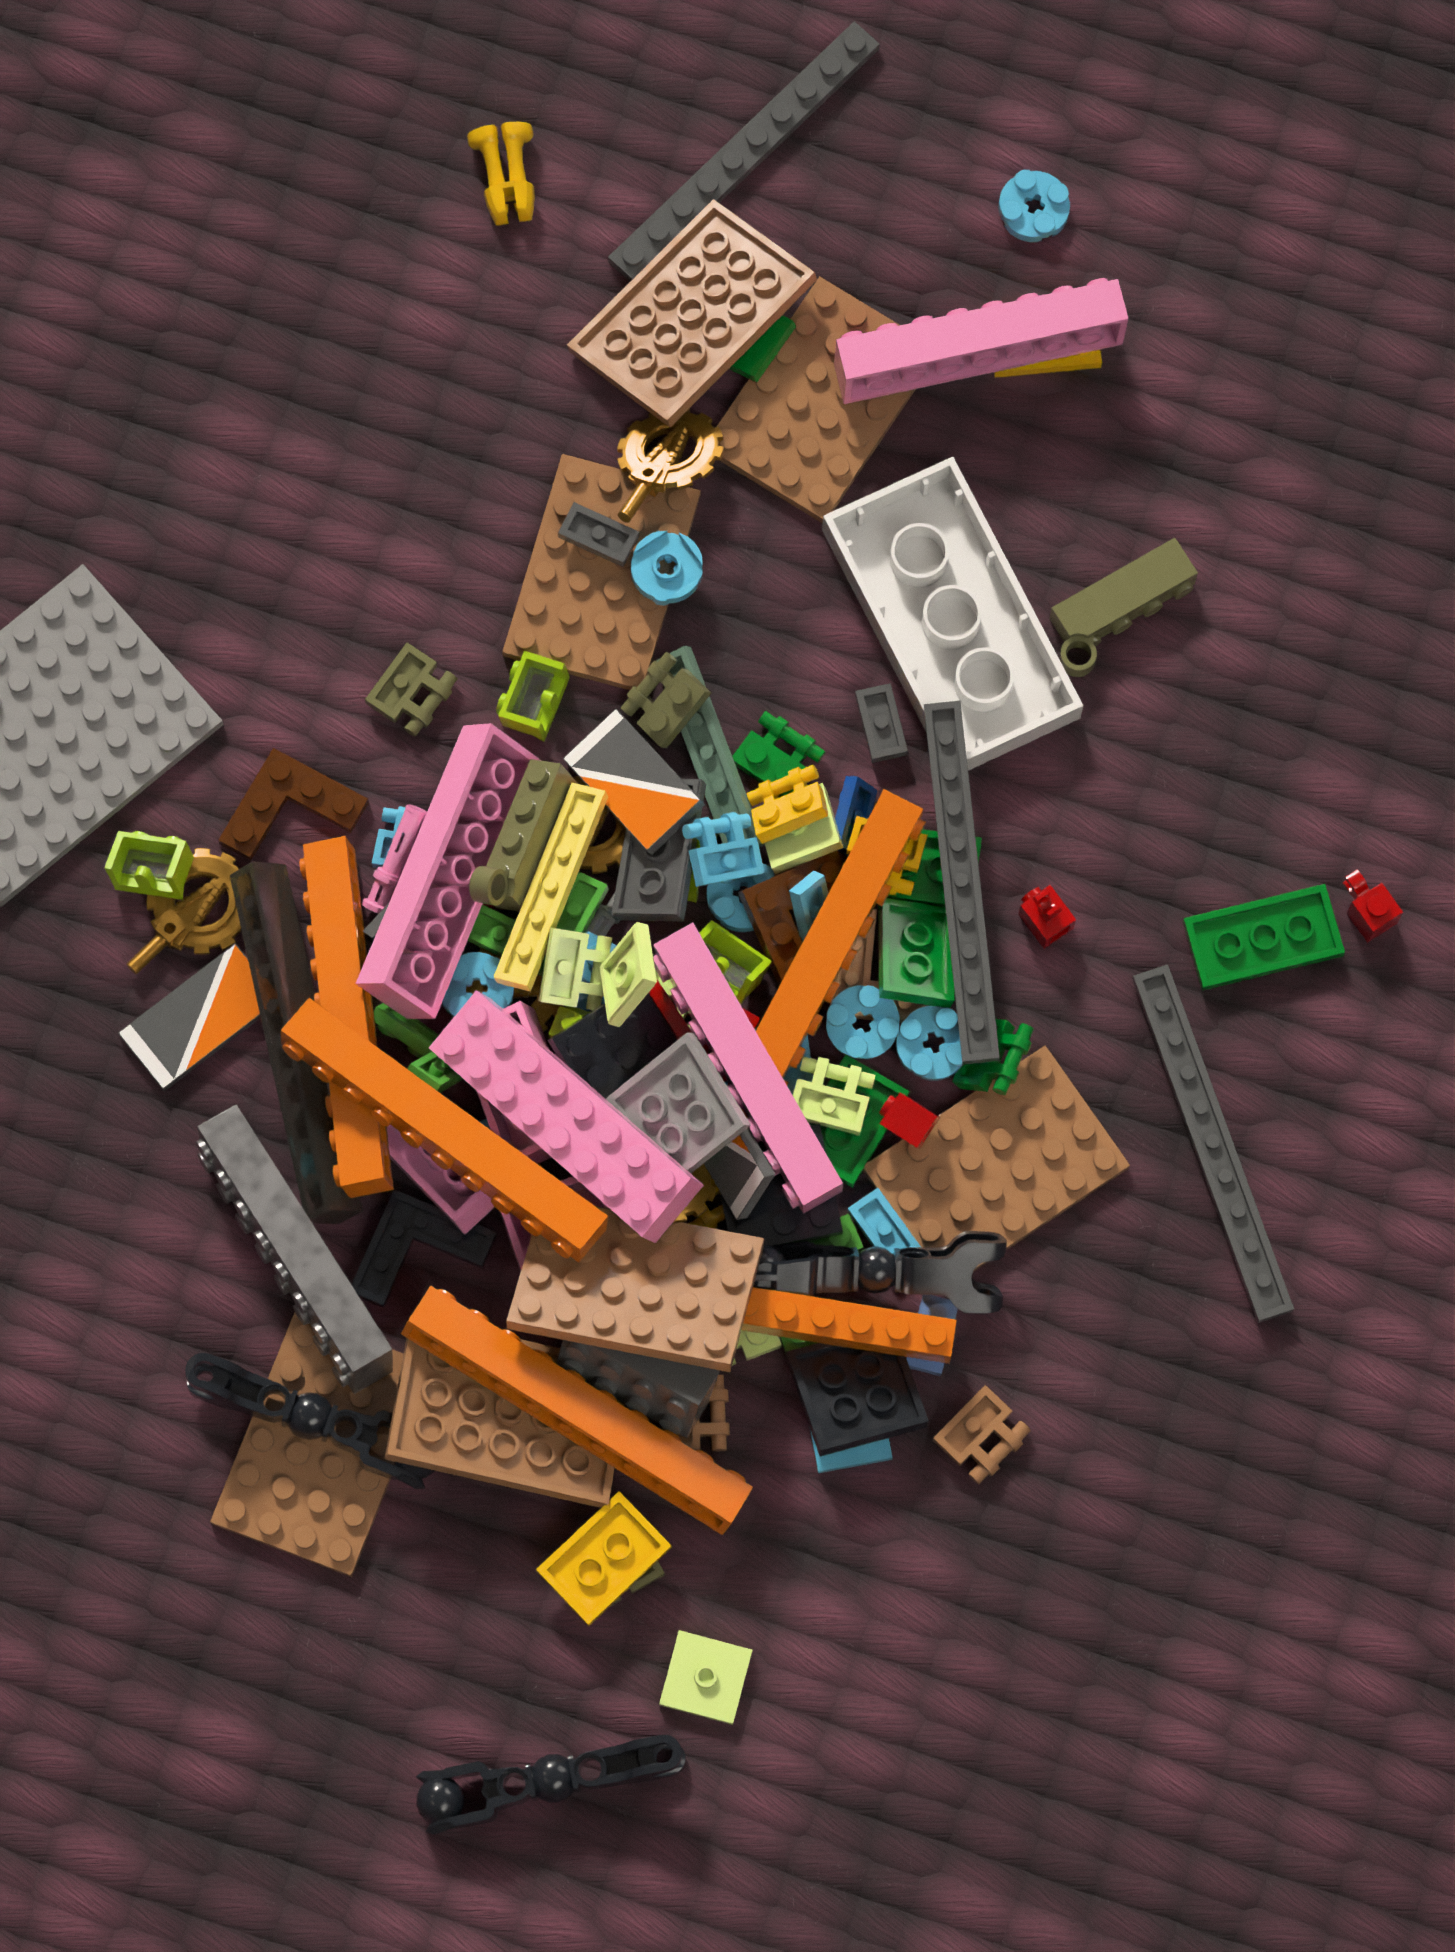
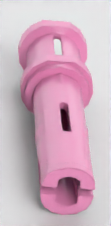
[362,804,427,914]

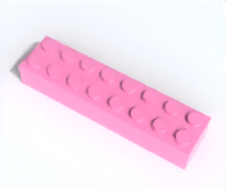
[834,278,1128,404]
[356,723,541,1019]
[653,923,843,1214]
[429,990,704,1243]

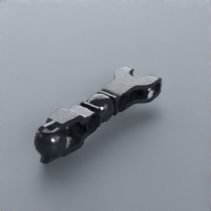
[753,1231,1007,1313]
[185,1353,435,1490]
[416,1735,686,1835]

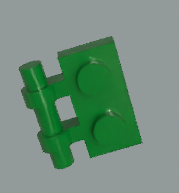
[732,711,826,797]
[952,1019,1034,1095]

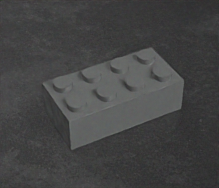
[556,1340,720,1438]

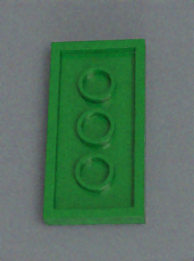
[1182,884,1345,991]

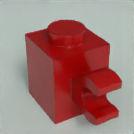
[1343,869,1403,943]
[1018,885,1076,949]
[879,1092,940,1149]

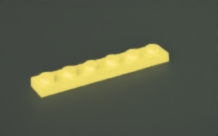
[494,783,608,992]

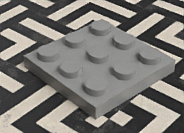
[606,1033,751,1173]

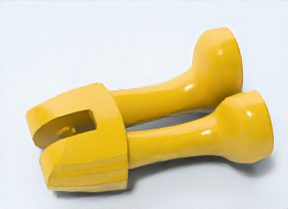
[467,122,535,226]

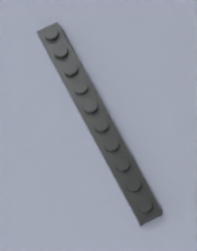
[608,21,880,282]
[924,700,1000,1065]
[1132,965,1294,1323]

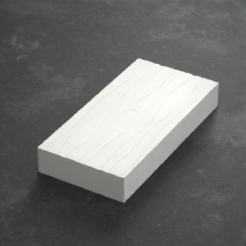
[822,457,1083,771]

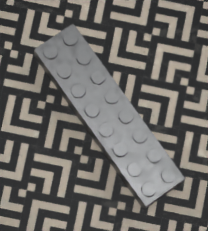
[195,1104,393,1394]

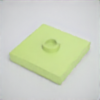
[765,783,843,874]
[600,922,657,1027]
[659,1630,752,1725]

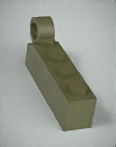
[1049,538,1198,677]
[469,759,578,912]

